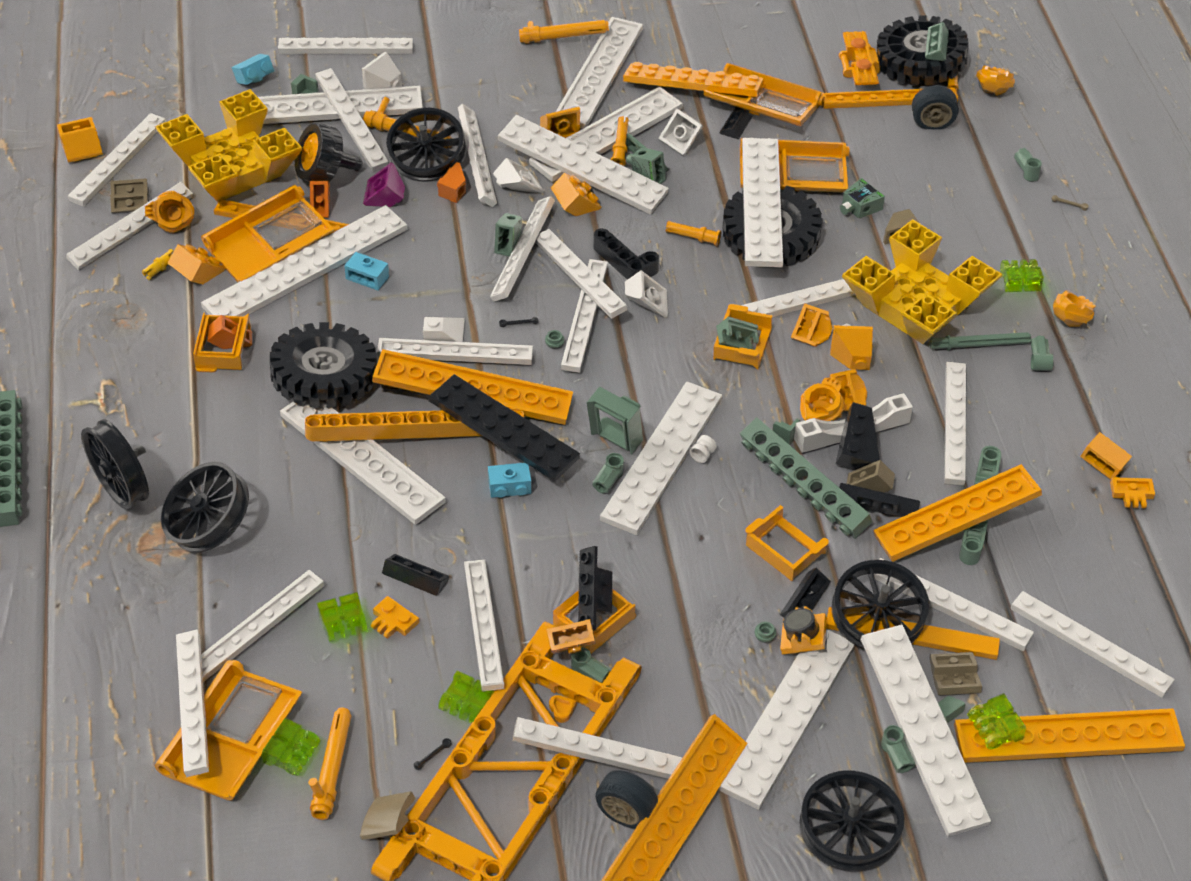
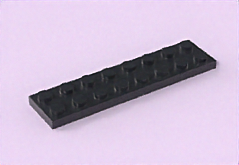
[429,374,580,481]

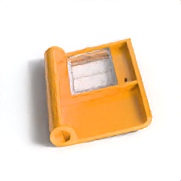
[704,63,825,127]
[740,138,849,192]
[201,185,334,282]
[155,660,302,800]

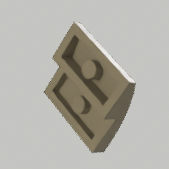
[110,178,148,213]
[929,652,982,695]
[360,791,416,840]

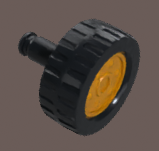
[294,123,363,182]

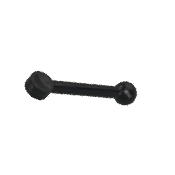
[499,317,539,327]
[414,738,451,770]

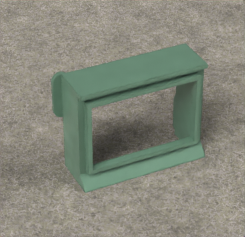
[586,386,643,455]

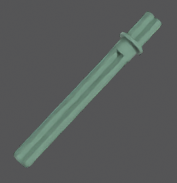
[929,332,1031,350]

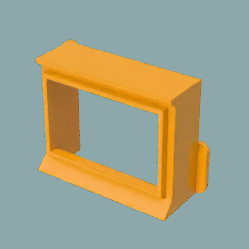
[713,304,772,370]
[193,313,251,373]
[745,505,829,581]
[553,589,636,654]

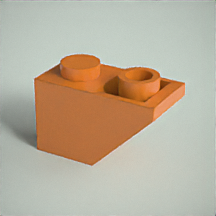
[437,162,466,203]

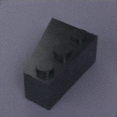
[835,402,880,470]

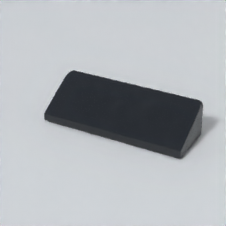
[719,100,754,139]
[382,554,450,596]
[780,567,831,618]

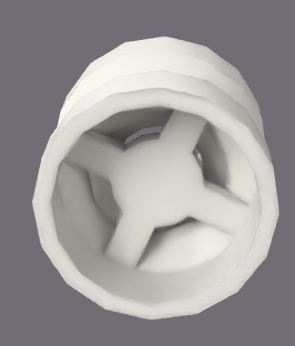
[689,435,717,463]

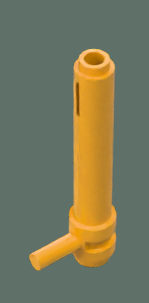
[519,20,609,44]
[363,97,452,149]
[308,707,351,820]

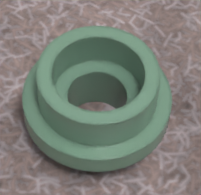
[545,330,564,348]
[754,621,776,642]

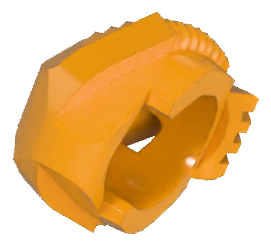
[976,65,1015,96]
[145,191,195,233]
[1053,290,1096,327]
[800,377,844,421]

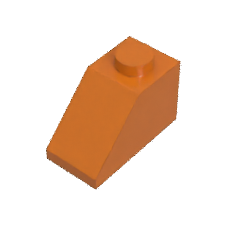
[310,181,330,218]
[207,314,252,349]

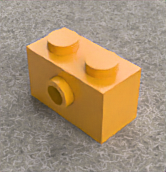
[1080,432,1132,479]
[547,619,596,654]

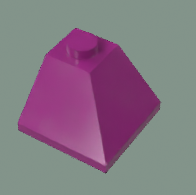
[363,162,405,207]

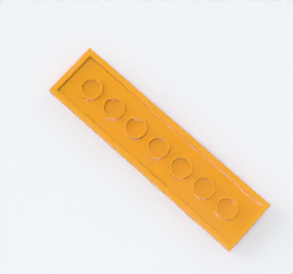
[623,62,763,97]
[873,464,1042,562]

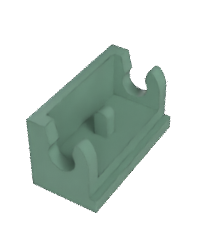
[716,317,759,349]

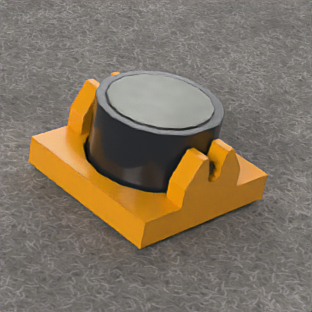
[780,606,827,654]

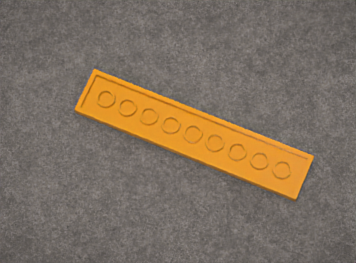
[372,349,573,425]
[954,708,1185,763]
[601,714,748,881]

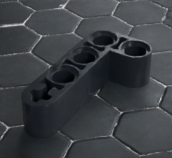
[593,228,659,280]

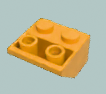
[57,117,103,163]
[551,173,602,216]
[168,244,225,284]

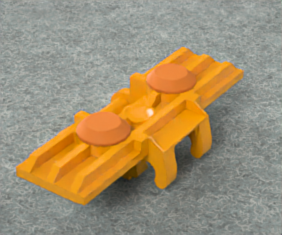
[838,31,880,85]

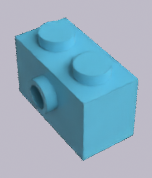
[231,54,275,85]
[344,252,389,290]
[488,463,531,498]

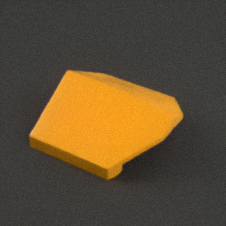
[791,303,832,347]
[830,369,867,411]

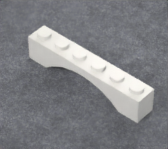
[794,393,913,453]

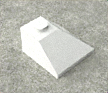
[362,52,402,89]
[659,109,703,156]
[493,158,544,194]
[625,271,668,318]
[423,317,465,342]

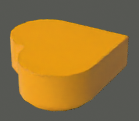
[549,695,577,723]

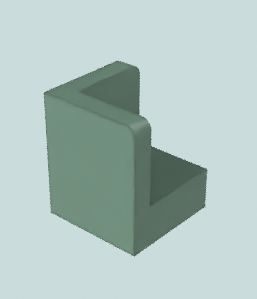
[291,74,319,94]
[772,418,800,445]

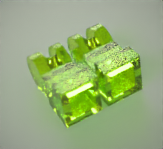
[1000,259,1044,292]
[317,592,368,642]
[438,670,495,724]
[967,693,1026,749]
[262,718,321,776]

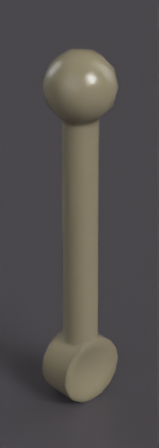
[1052,195,1089,211]

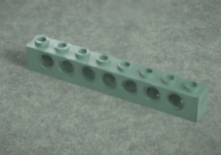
[0,390,22,527]
[740,417,873,539]

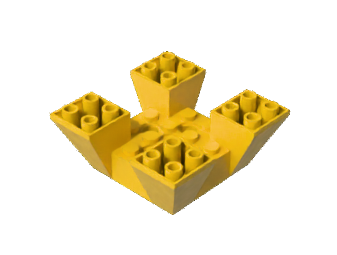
[155,89,302,202]
[842,219,1002,344]

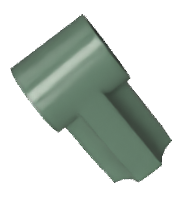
[1014,148,1042,182]
[1031,336,1054,371]
[592,453,624,494]
[571,647,612,683]
[881,725,915,774]

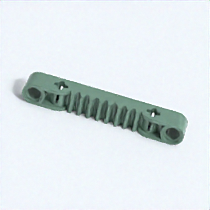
[959,446,1001,565]

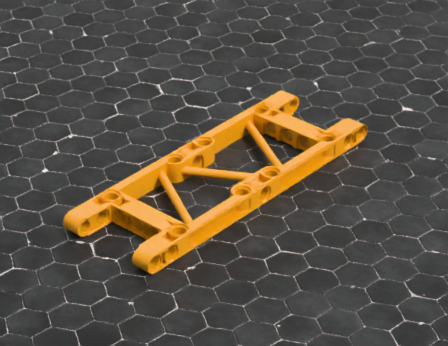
[371,621,642,881]

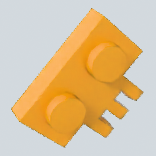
[1110,477,1155,508]
[371,596,419,639]

